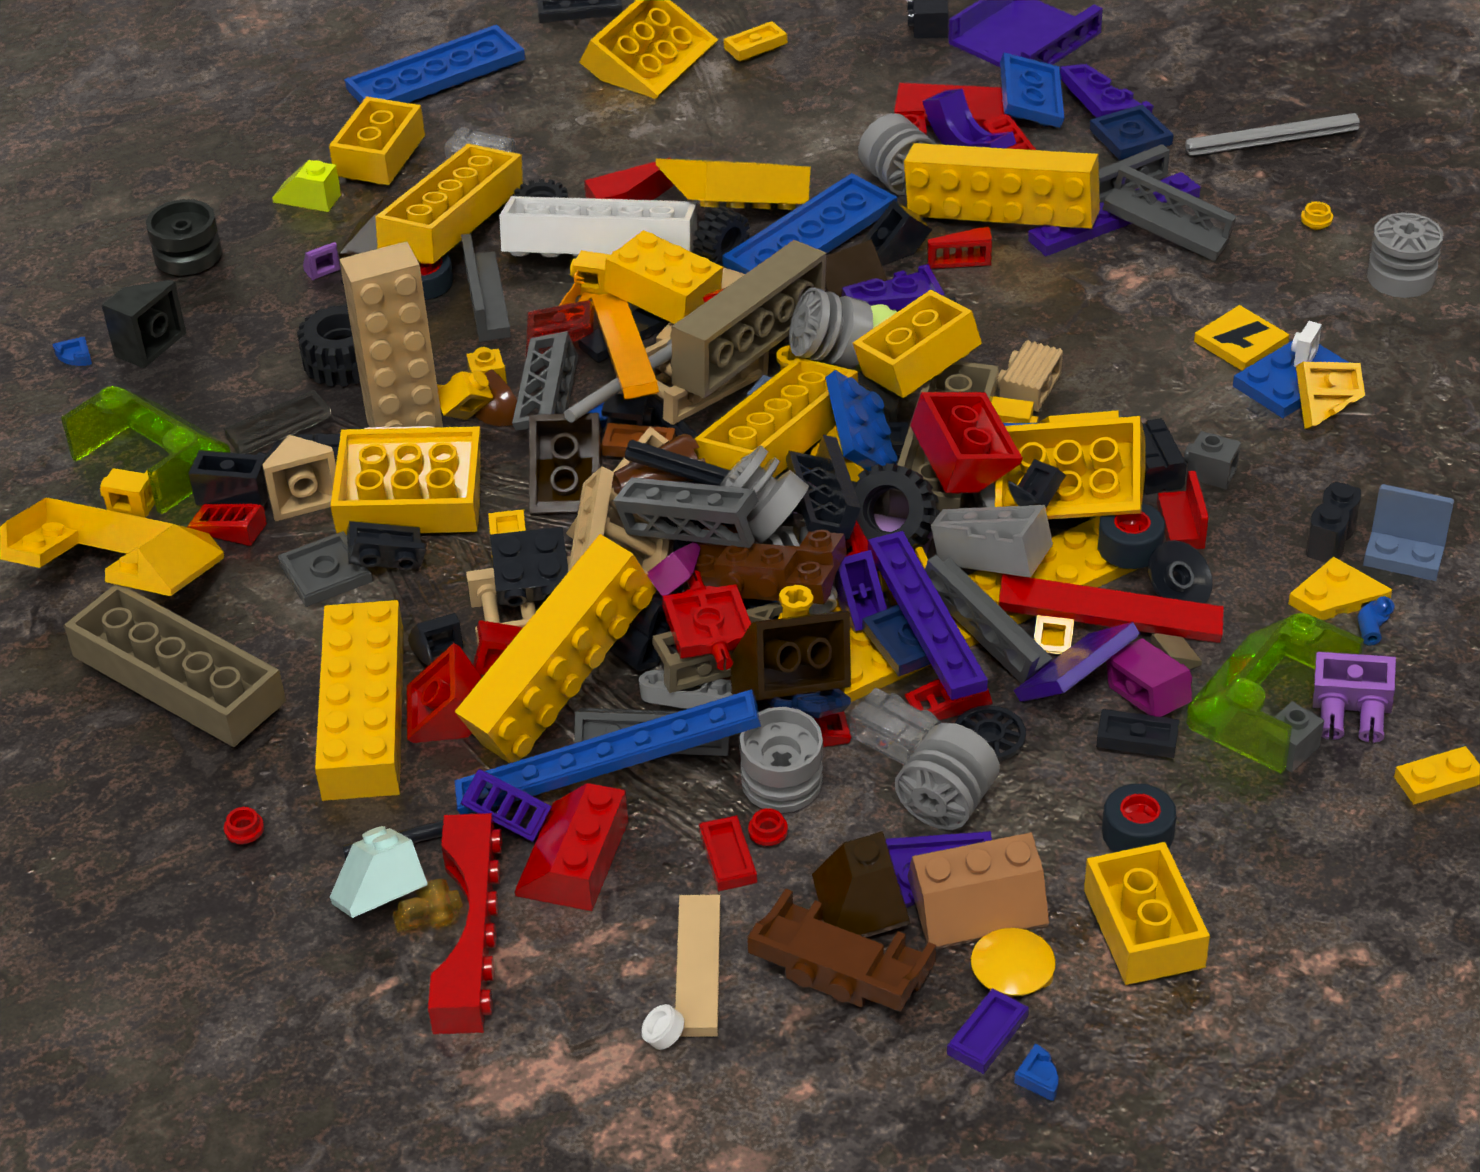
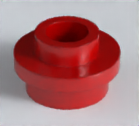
[224,807,264,844]
[748,808,788,846]

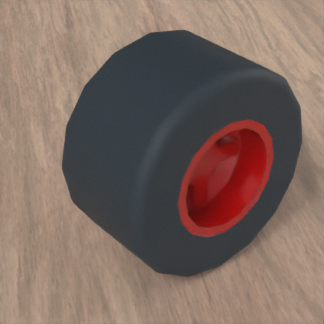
[1098,503,1165,569]
[1102,784,1177,852]

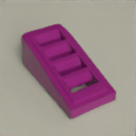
[647,542,701,596]

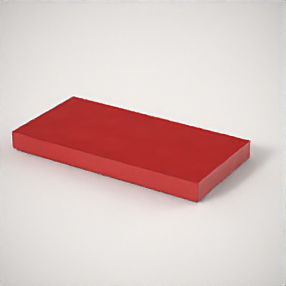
[895,83,1014,128]

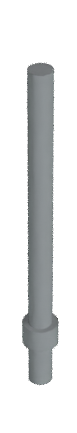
[564,339,672,422]

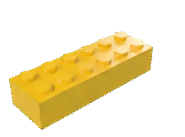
[904,143,1100,229]
[375,144,523,264]
[694,357,858,478]
[455,534,657,763]
[315,600,404,801]

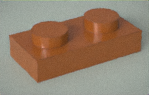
[601,423,676,458]

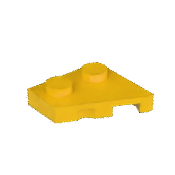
[1296,362,1365,429]
[1288,557,1392,622]

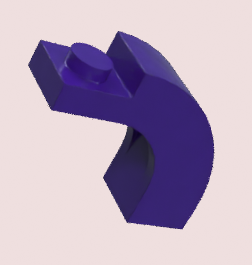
[922,89,1016,148]

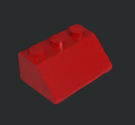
[910,392,1023,494]
[515,783,628,911]

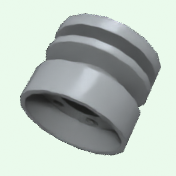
[858,113,936,195]
[1367,213,1443,298]
[789,287,873,369]
[720,445,809,544]
[739,707,823,813]
[895,723,1000,830]

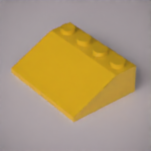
[579,0,718,99]
[656,158,811,210]
[995,416,1145,519]
[330,426,481,535]

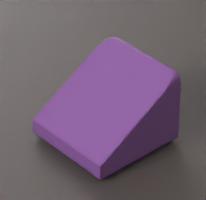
[303,242,341,280]

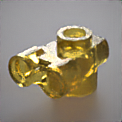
[393,879,463,933]

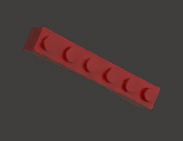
[428,813,502,1034]

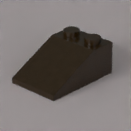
[529,413,602,515]

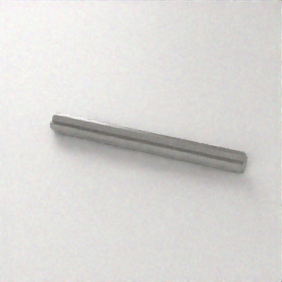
[1185,113,1360,157]

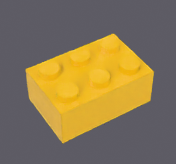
[329,97,425,185]
[604,230,723,324]
[852,290,982,398]
[1084,842,1210,985]

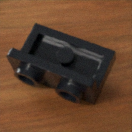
[347,521,426,570]

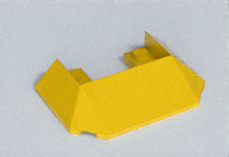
[0,497,224,596]

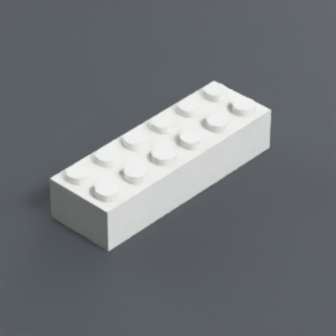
[500,196,697,258]

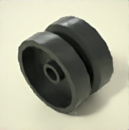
[146,199,222,275]

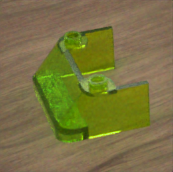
[61,386,231,514]
[1186,613,1364,774]

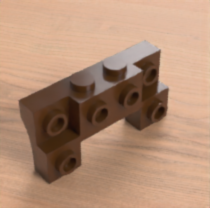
[683,524,847,604]
[747,889,936,1012]

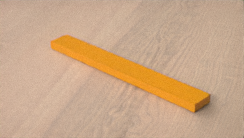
[591,293,659,400]

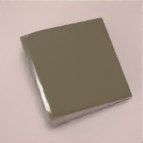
[1151,633,1202,669]

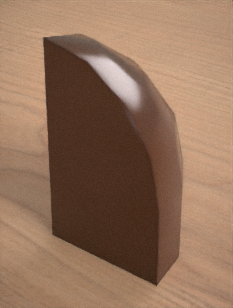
[474,369,517,426]

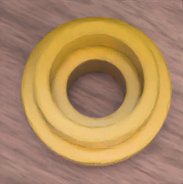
[1301,202,1333,230]

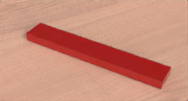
[998,573,1224,643]

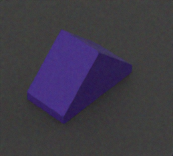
[835,550,887,632]

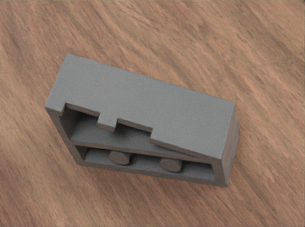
[931,505,1053,577]

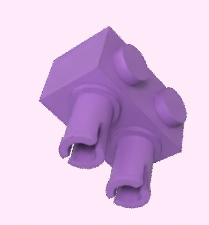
[1313,652,1396,743]

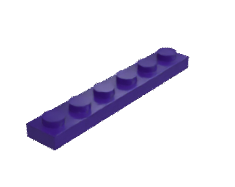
[1028,172,1201,256]
[868,531,988,700]

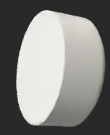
[642,1004,684,1050]

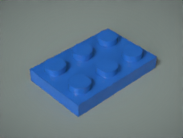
[1000,53,1064,128]
[1233,340,1349,418]
[825,370,897,471]

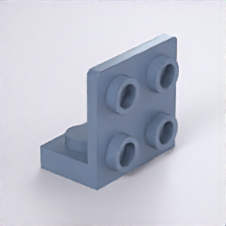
[1363,484,1454,581]

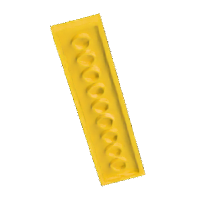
[839,516,1137,702]

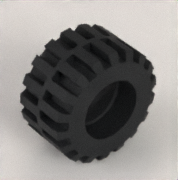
[297,304,360,386]
[852,463,940,552]

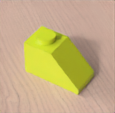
[272,160,341,212]

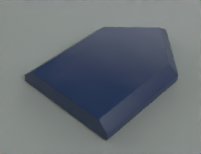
[764,689,851,718]

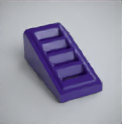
[460,769,552,842]

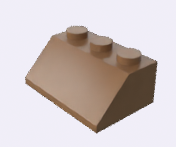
[908,832,1049,950]

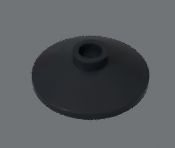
[1148,540,1213,603]

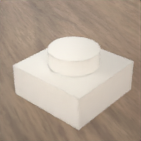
[1291,321,1322,367]

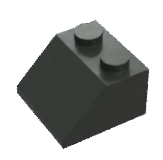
[102,280,186,368]

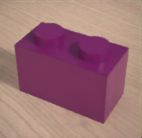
[1106,638,1192,717]

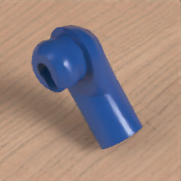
[1357,596,1395,646]

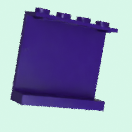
[948,0,1103,67]

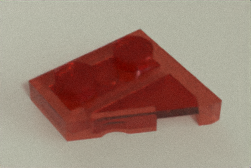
[526,300,594,357]

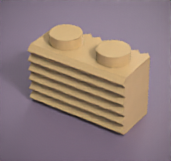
[998,340,1063,412]

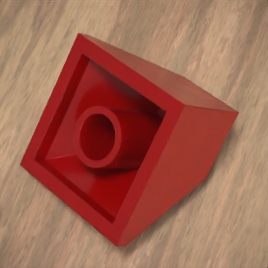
[407,643,482,743]

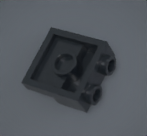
[490,527,568,606]

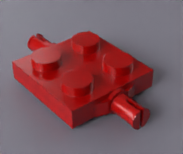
[662,570,751,670]

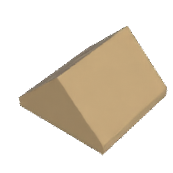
[263,435,336,522]

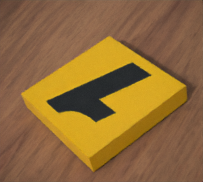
[1194,305,1290,371]

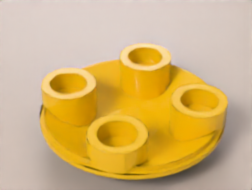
[971,928,1055,998]

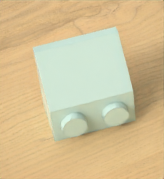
[330,826,428,918]

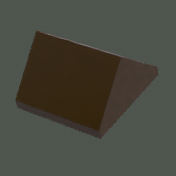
[825,240,888,297]

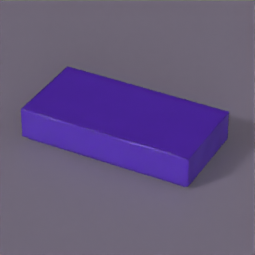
[947,988,1029,1074]

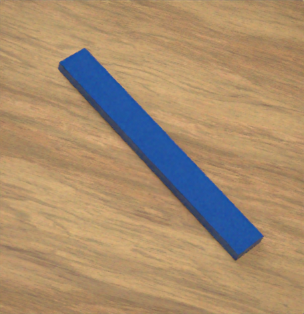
[455,689,761,814]

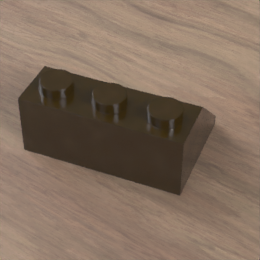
[730,610,851,700]

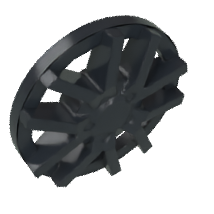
[955,705,1026,763]

